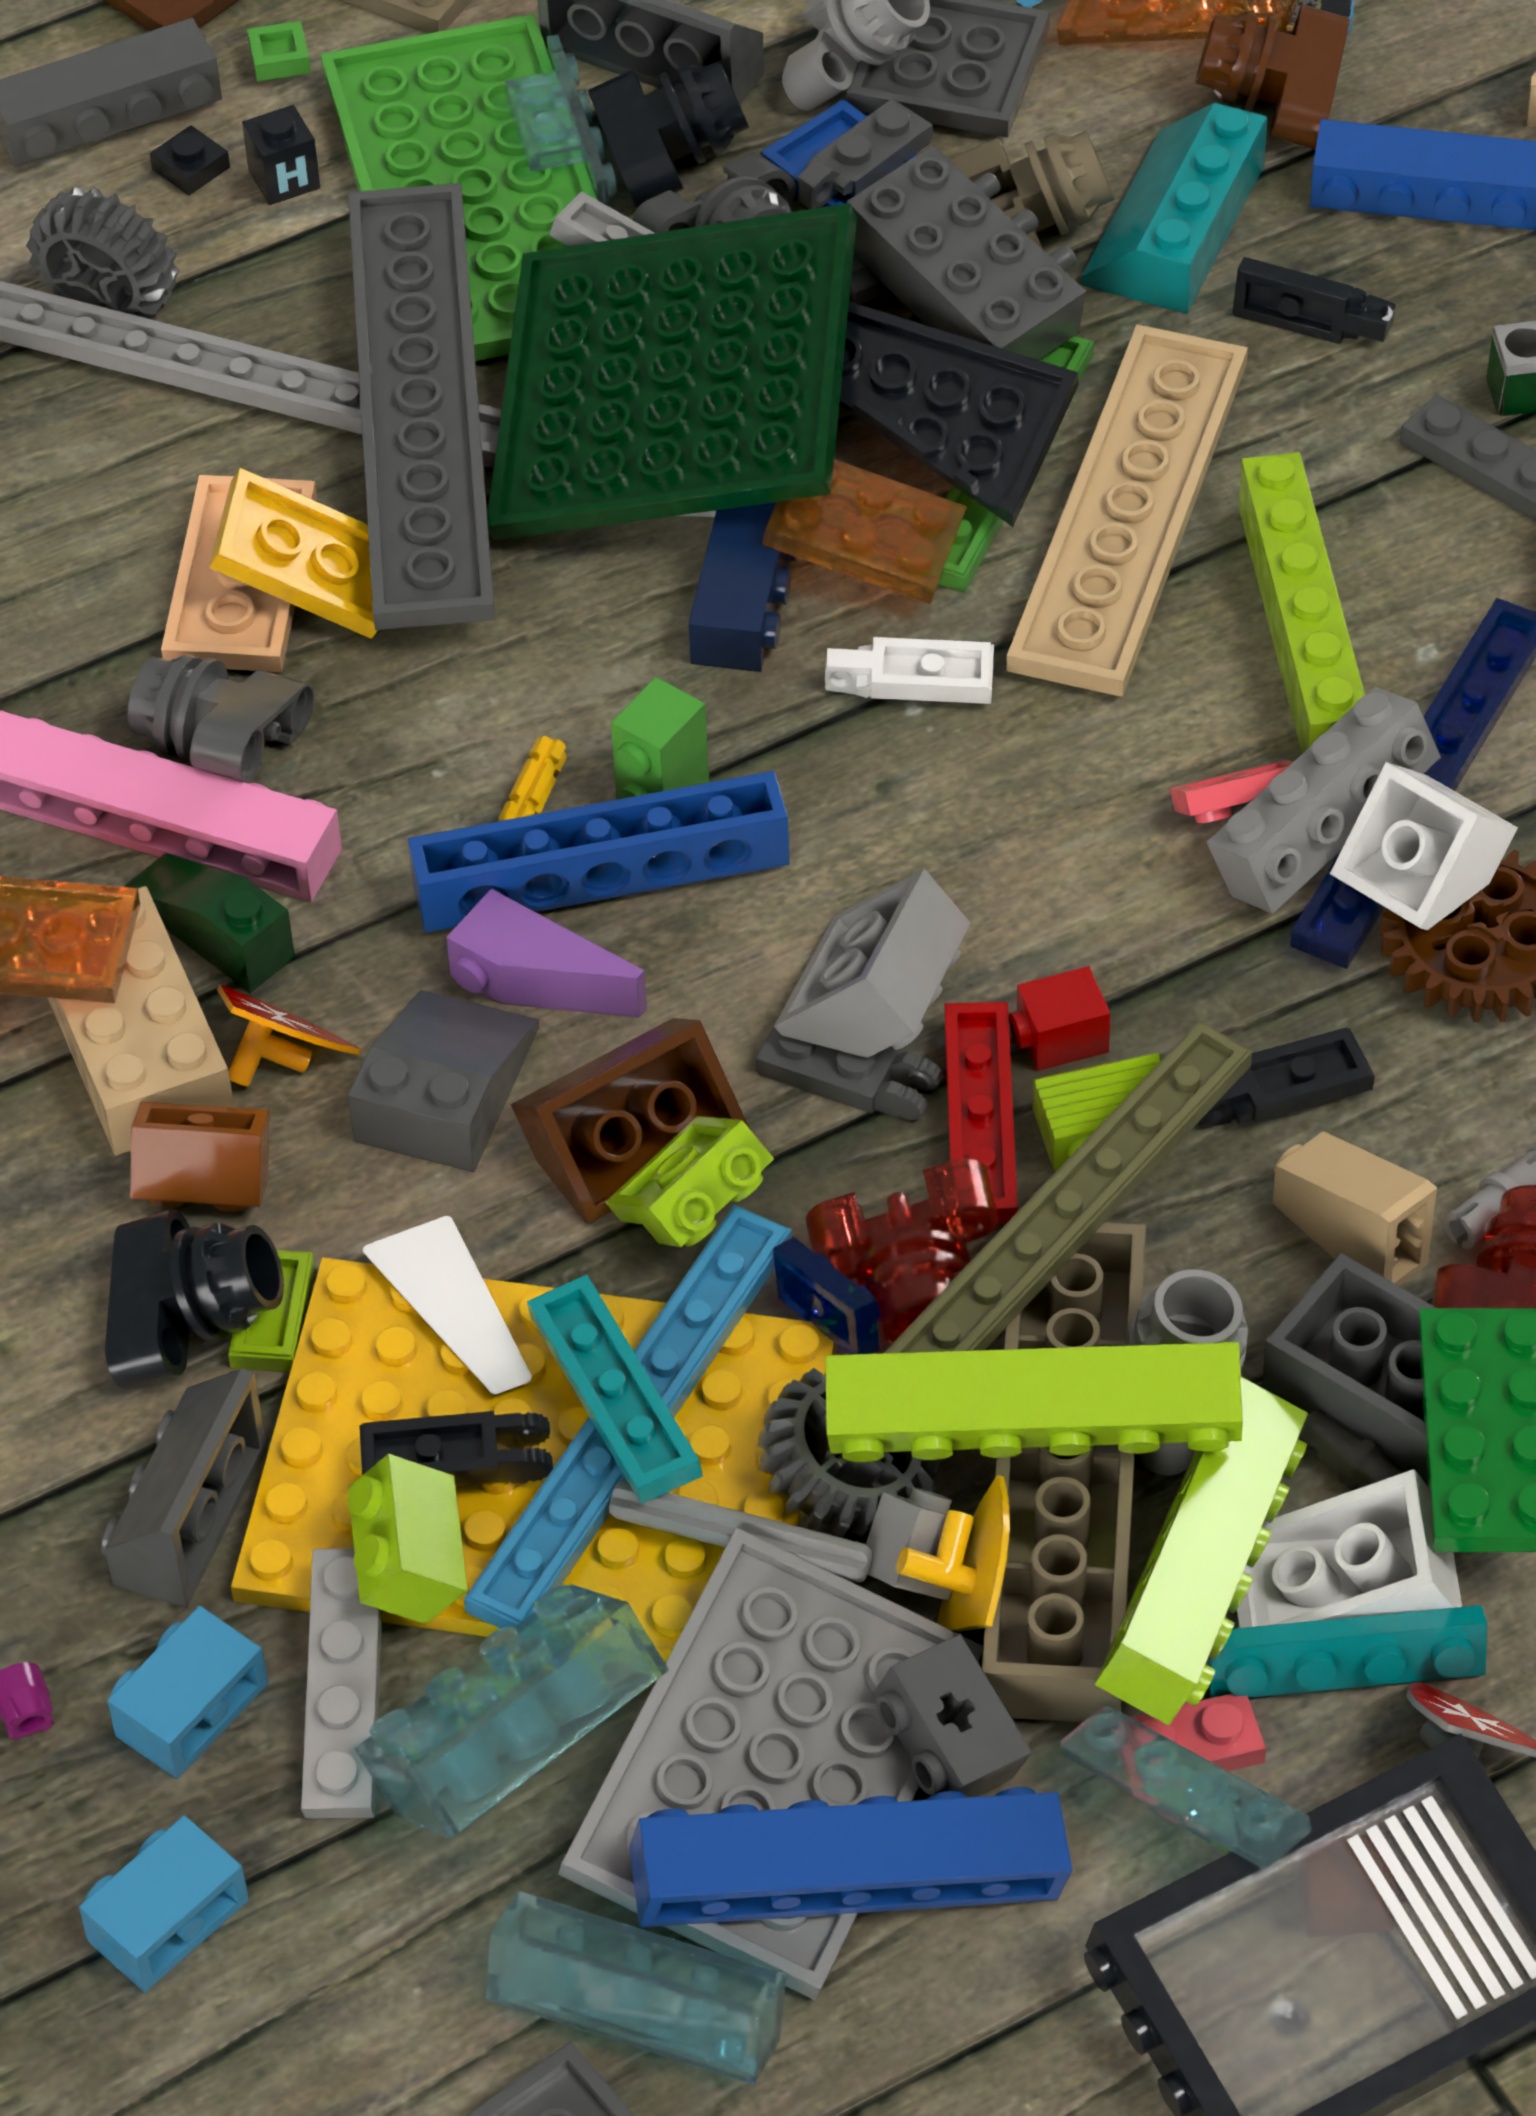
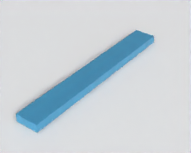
[464,1205,792,1640]

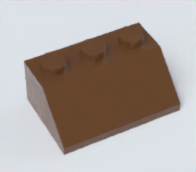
[510,1018,750,1223]

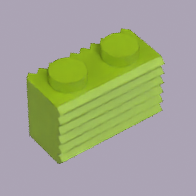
[1032,1052,1160,1171]

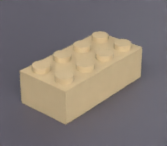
[27,886,235,1156]

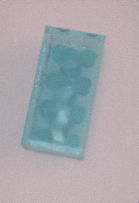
[354,1584,669,1839]

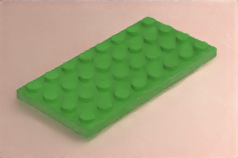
[320,14,597,361]

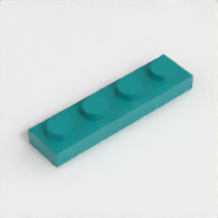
[527,1275,703,1504]
[1207,1605,1488,1698]

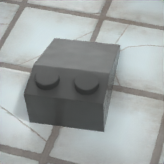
[348,990,540,1172]

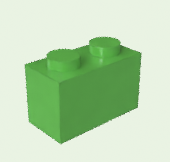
[611,677,709,800]

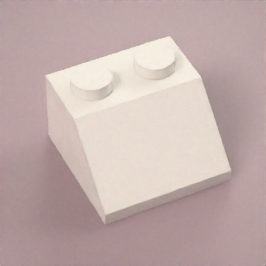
[1330,762,1518,930]

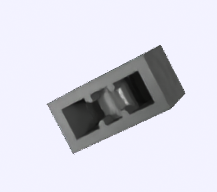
[872,1634,1032,1798]

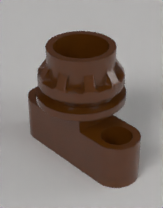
[1195,4,1350,149]

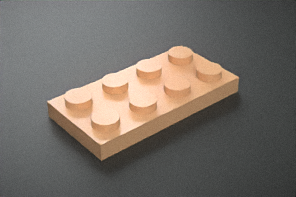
[161,475,317,672]

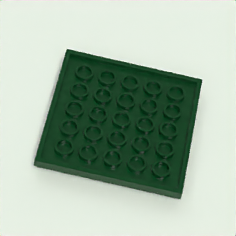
[487,203,857,541]

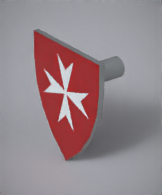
[1406,1681,1536,1802]

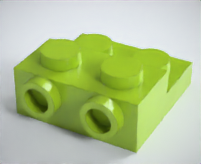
[605,1116,774,1247]

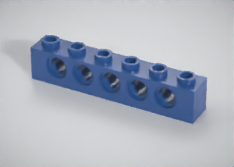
[408,771,790,933]

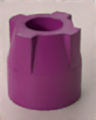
[0,1662,55,1740]

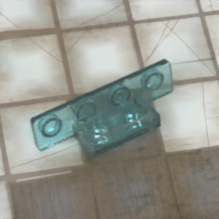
[505,34,617,206]
[1060,1706,1312,1868]

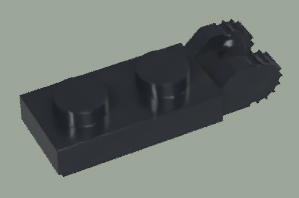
[359,1411,553,1486]

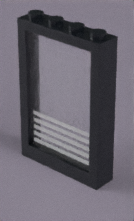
[1084,1733,1536,2116]

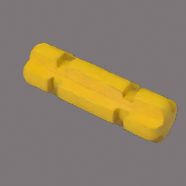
[498,735,567,821]

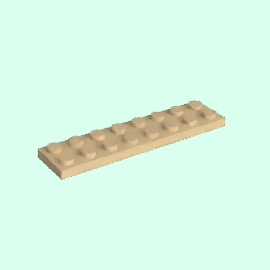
[1007,324,1248,697]

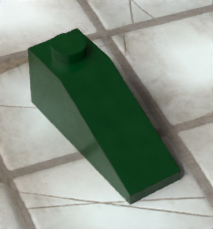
[121,853,295,993]

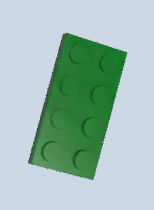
[1418,1308,1536,1552]

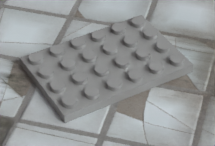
[558,1527,984,2001]

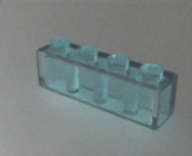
[486,1891,787,2085]

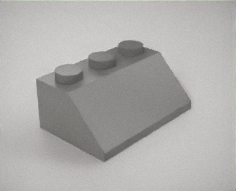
[774,868,971,1058]

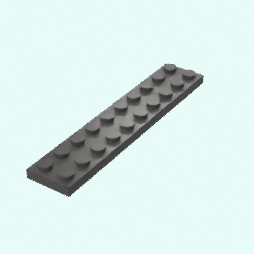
[348,183,495,630]

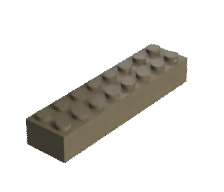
[982,1222,1146,1724]

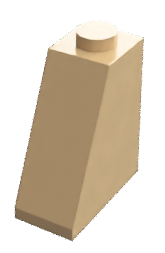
[1272,1131,1437,1286]

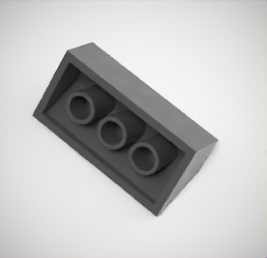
[538,0,764,105]

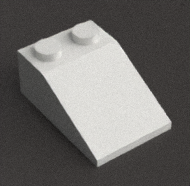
[1237,1469,1462,1628]

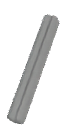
[609,1481,872,1582]

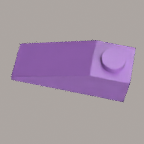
[446,889,647,1018]

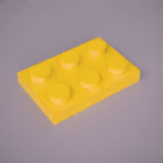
[209,468,378,639]

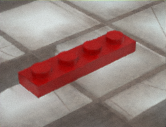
[944,1002,1018,1225]

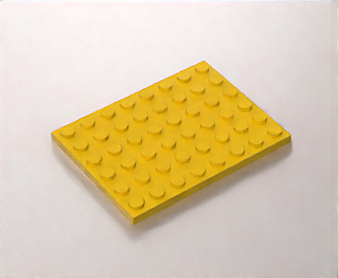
[231,1257,838,1662]

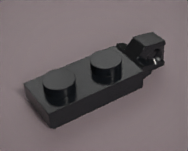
[1232,257,1396,344]
[1199,1027,1375,1128]

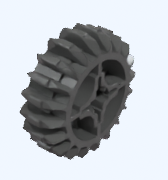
[26,186,179,319]
[757,1368,940,1543]

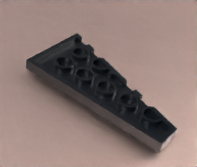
[839,302,1079,527]

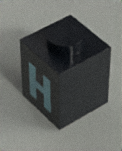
[242,104,321,206]

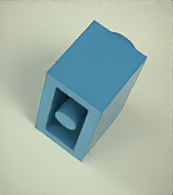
[107,1605,269,1780]
[79,1815,249,1993]

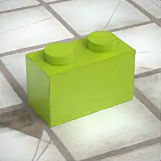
[348,1454,468,1624]

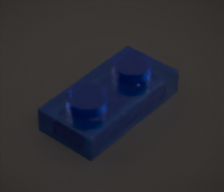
[773,1236,880,1355]

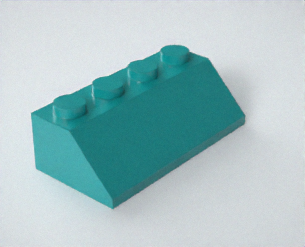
[1081,103,1267,314]

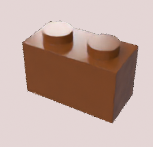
[130,1102,270,1211]

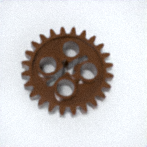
[1380,850,1536,1023]

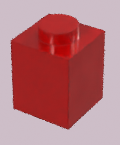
[1009,966,1111,1071]

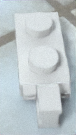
[825,637,994,704]

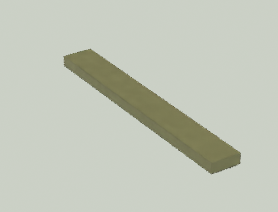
[884,1020,1252,1353]

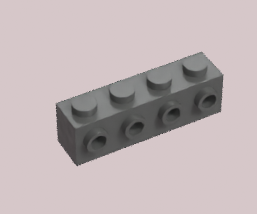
[0,18,222,167]

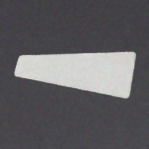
[363,1216,532,1394]

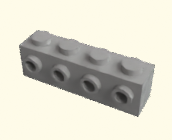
[1206,687,1441,914]

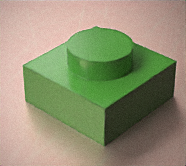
[247,20,311,82]

